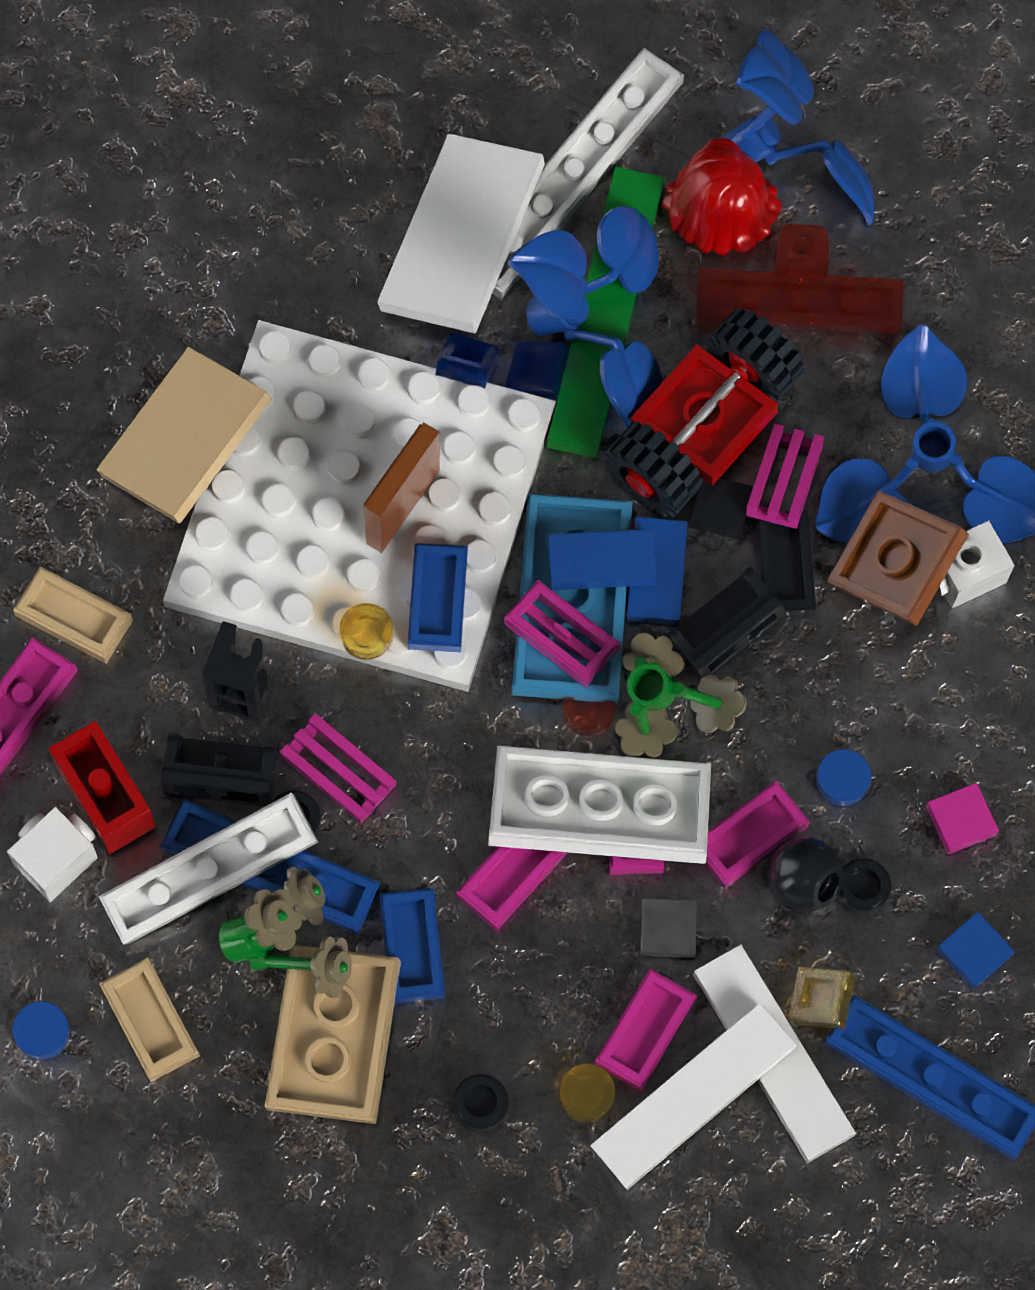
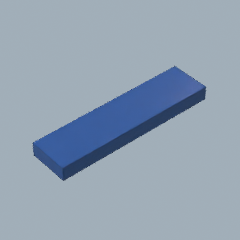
[160,799,381,936]
[824,994,1035,1161]

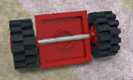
[603,308,805,518]

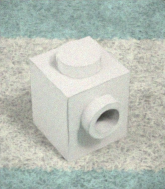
[935,521,1015,609]
[7,807,98,902]

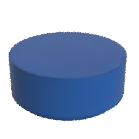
[816,749,871,806]
[12,1002,70,1060]

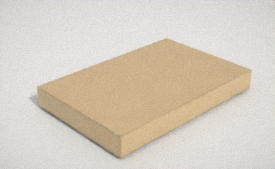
[96,347,272,524]
[264,945,401,1124]

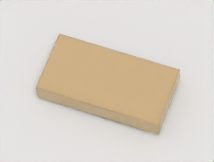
[13,566,133,664]
[99,958,199,1082]

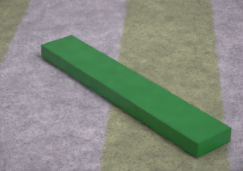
[547,167,665,459]

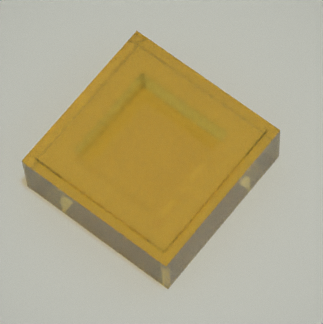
[788,967,855,1030]

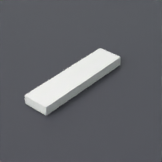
[99,793,318,945]
[693,945,856,1163]
[590,1002,797,1190]

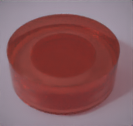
[562,697,616,736]

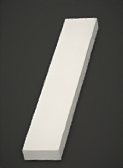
[492,48,684,300]

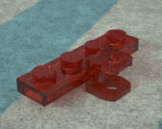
[695,224,904,335]

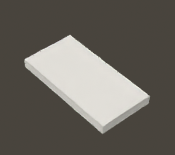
[377,134,545,334]
[488,745,711,864]

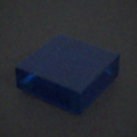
[435,333,500,389]
[505,341,569,397]

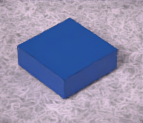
[936,912,1015,990]

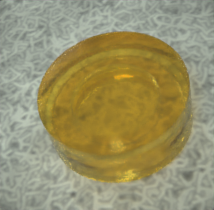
[339,603,393,660]
[559,1064,615,1122]

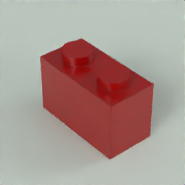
[48,721,156,855]

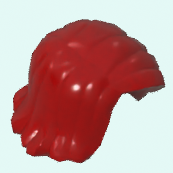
[662,138,782,256]

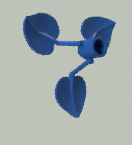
[721,28,875,227]
[508,206,662,428]
[815,324,1035,544]

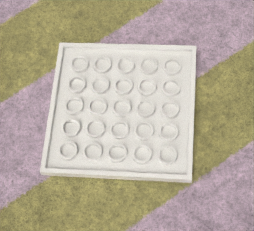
[163,320,556,692]

